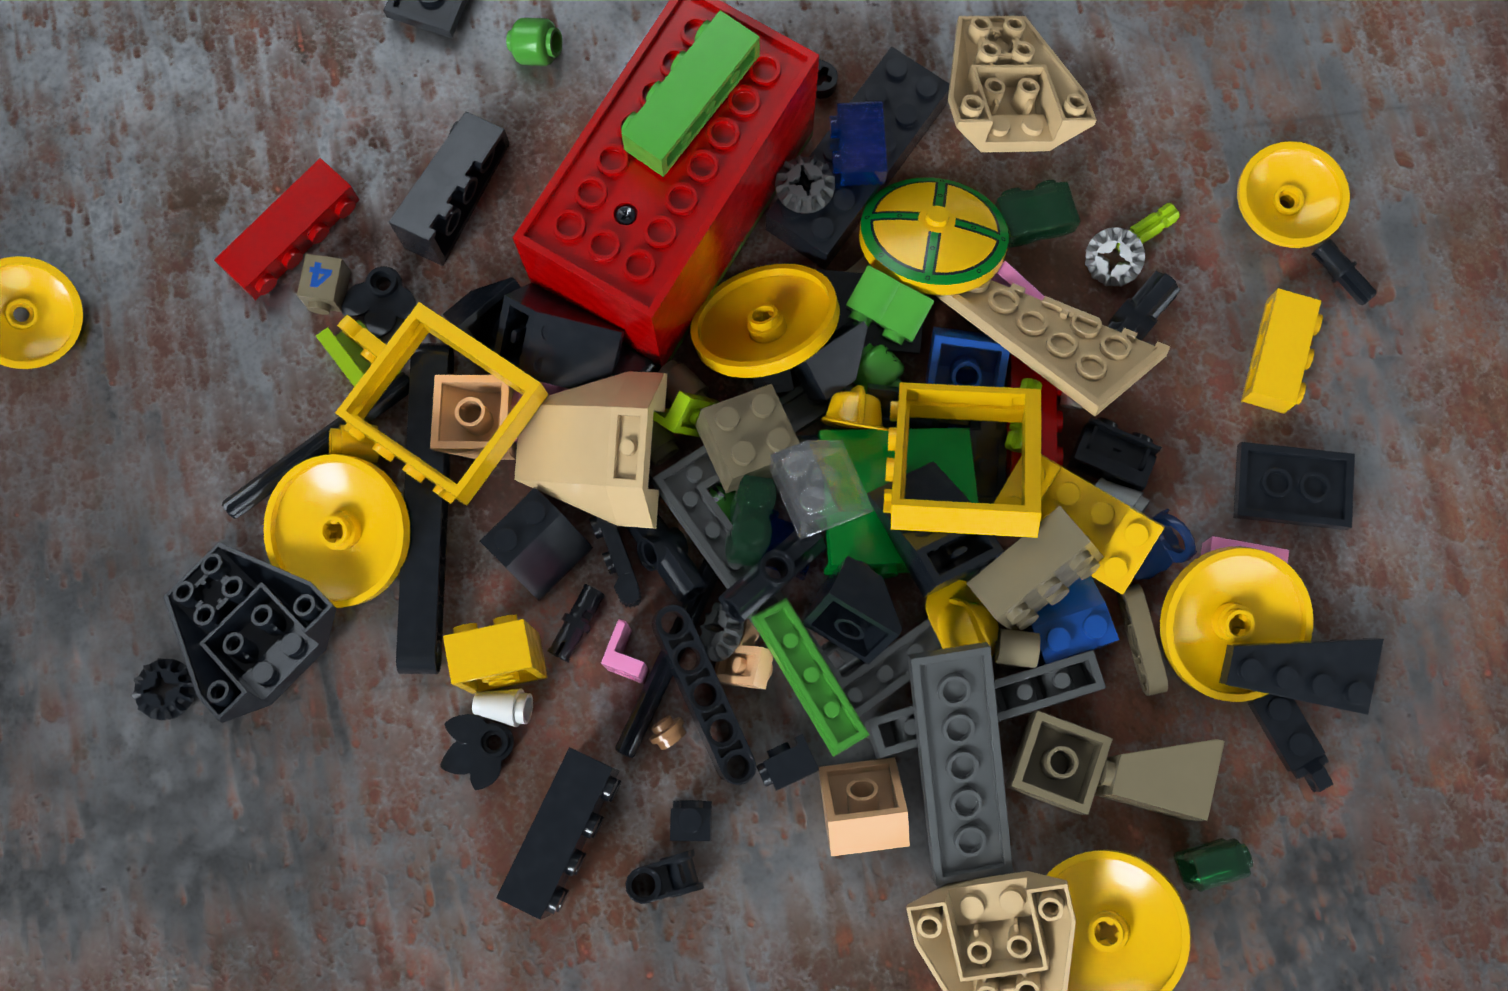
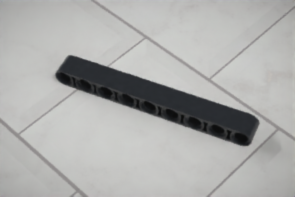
[396,343,454,674]

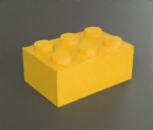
[443,615,548,694]

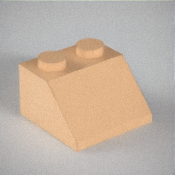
[430,375,516,460]
[818,757,910,856]

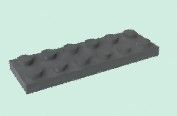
[907,642,1013,886]

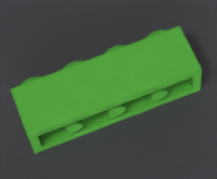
[621,10,760,177]

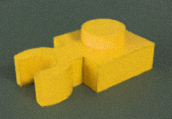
[337,315,386,364]

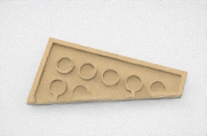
[935,279,1170,416]

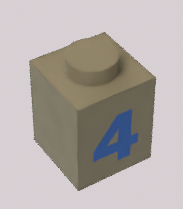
[297,254,351,315]

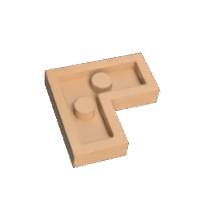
[714,619,774,690]

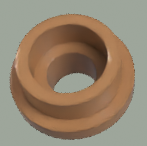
[649,715,687,750]

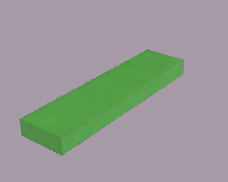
[751,597,869,757]

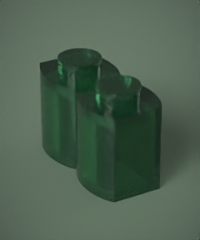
[995,179,1081,248]
[725,474,776,567]
[1174,838,1253,892]

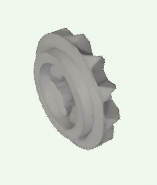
[1085,227,1145,287]

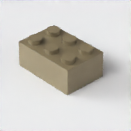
[966,506,1104,630]

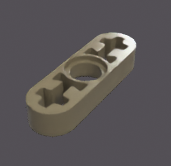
[1117,583,1168,696]

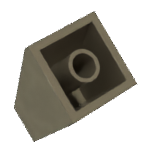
[1095,739,1225,821]

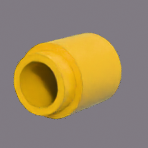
[329,425,385,463]

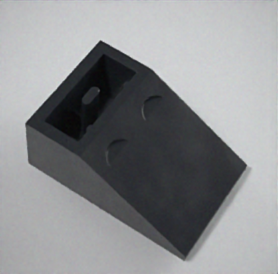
[494,282,625,389]
[866,461,1004,598]

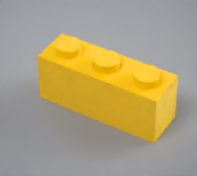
[1241,288,1323,414]

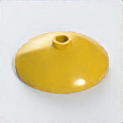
[1237,141,1350,248]
[0,256,83,369]

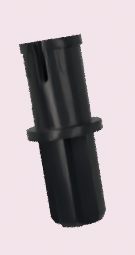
[1311,238,1377,305]

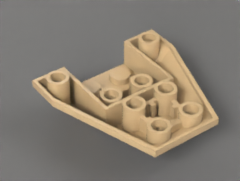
[948,16,1097,152]
[514,371,667,529]
[906,871,1076,991]

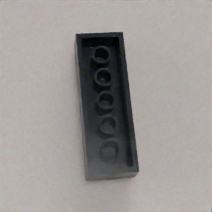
[766,46,950,270]

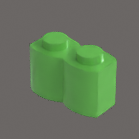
[846,265,934,345]

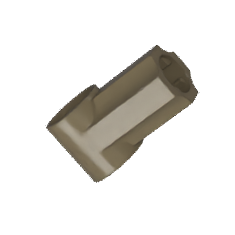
[992,628,1041,671]

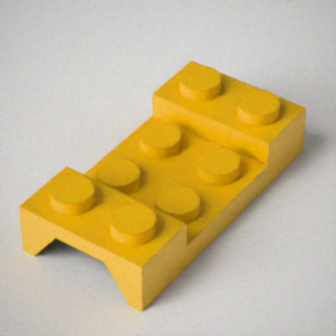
[993,454,1165,595]

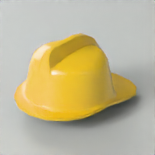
[821,385,889,431]
[926,580,999,656]

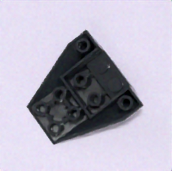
[163,542,337,723]

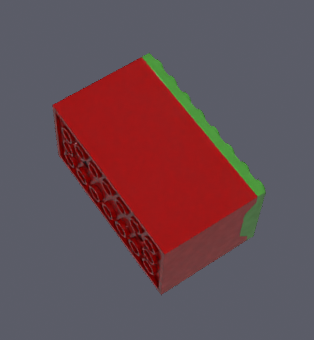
[512,0,819,369]

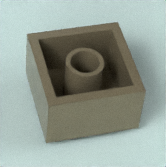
[695,384,804,493]
[1005,711,1113,815]

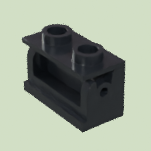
[1067,417,1162,491]

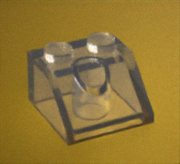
[770,440,873,540]

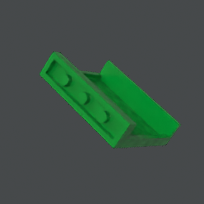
[817,428,978,579]

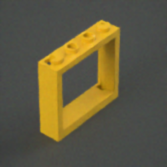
[335,302,549,506]
[883,382,1041,538]

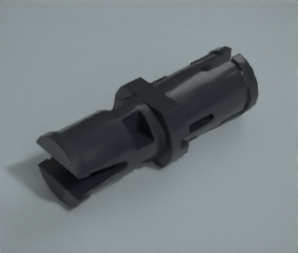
[547,584,605,663]

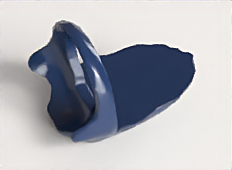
[1134,509,1197,580]

